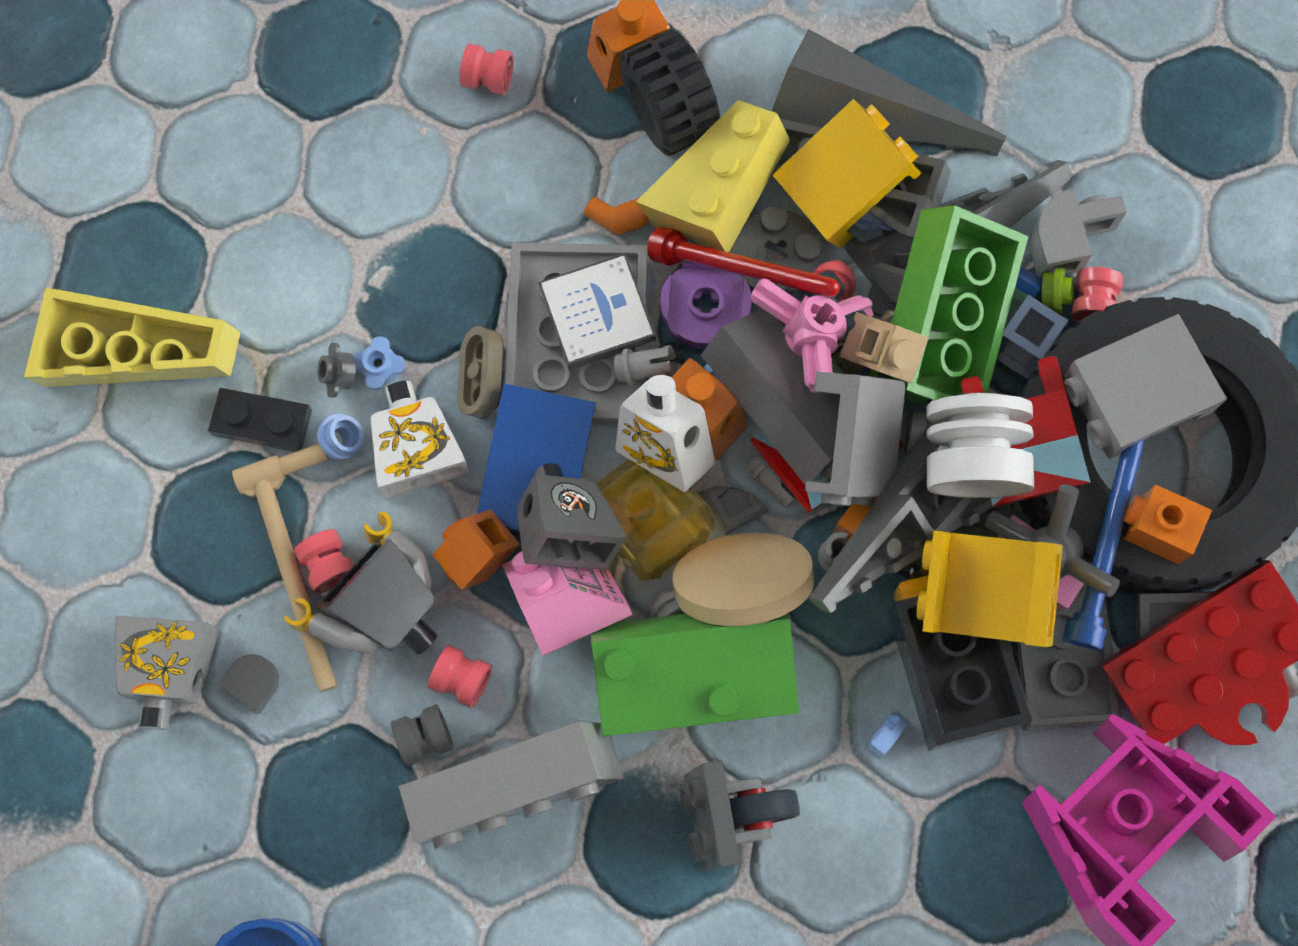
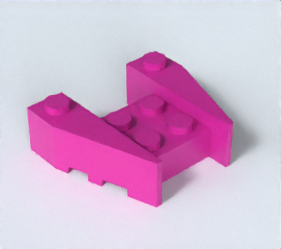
[1022,714,1276,946]

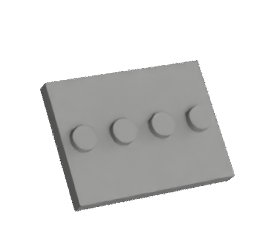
[505,243,648,424]

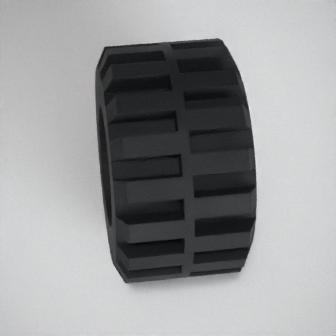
[620,29,720,156]

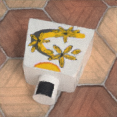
[615,375,715,492]
[371,381,470,499]

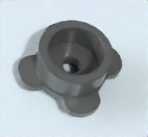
[317,342,356,398]

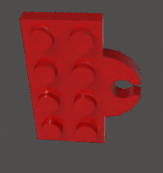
[1099,560,1298,745]

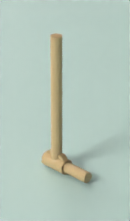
[232,444,337,693]

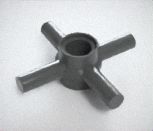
[985,485,1120,597]

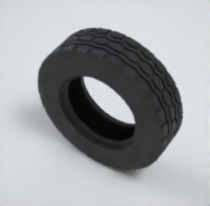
[1018,297,1298,595]

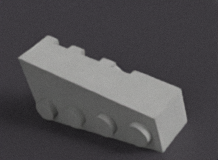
[399,721,624,850]

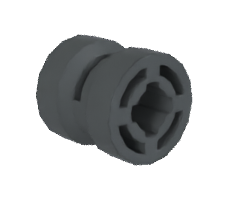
[391,704,454,767]

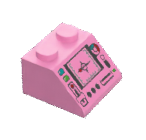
[502,552,632,656]

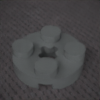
[731,205,822,296]

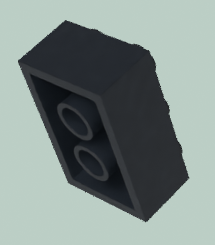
[888,596,1033,751]

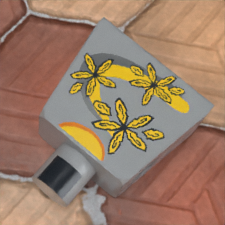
[115,616,219,730]

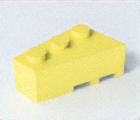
[636,100,790,252]

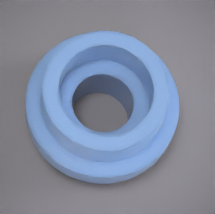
[317,414,364,460]

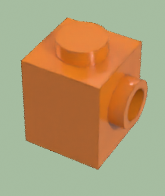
[1123,484,1212,565]
[432,509,520,590]

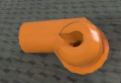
[583,196,649,235]

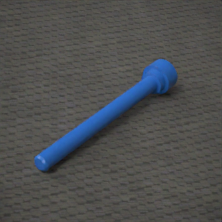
[1062,440,1145,651]

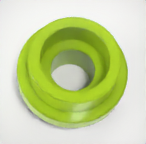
[1042,268,1074,314]

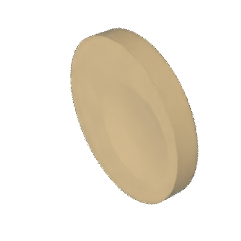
[672,533,815,626]

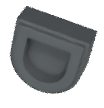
[218,654,279,713]

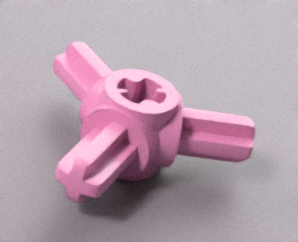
[750,279,873,393]

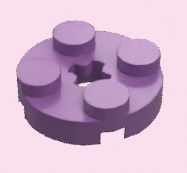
[660,261,752,349]

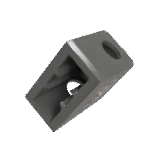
[517,463,627,570]

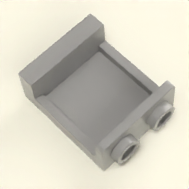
[1064,314,1227,459]
[805,371,906,506]

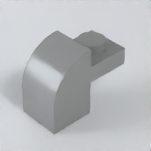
[1030,188,1127,279]

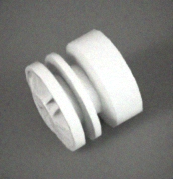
[927,393,1034,498]

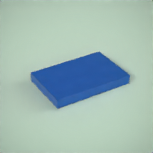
[477,383,596,530]

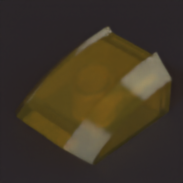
[596,459,715,581]

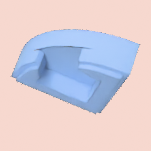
[866,711,910,759]

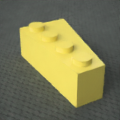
[24,287,241,387]

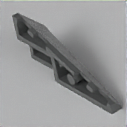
[772,29,1007,156]
[780,119,951,240]
[845,160,1071,303]
[809,427,1004,613]

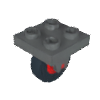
[680,760,800,873]

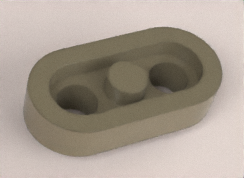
[457,326,504,419]

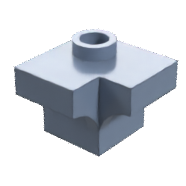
[997,287,1069,379]

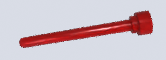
[647,227,840,297]

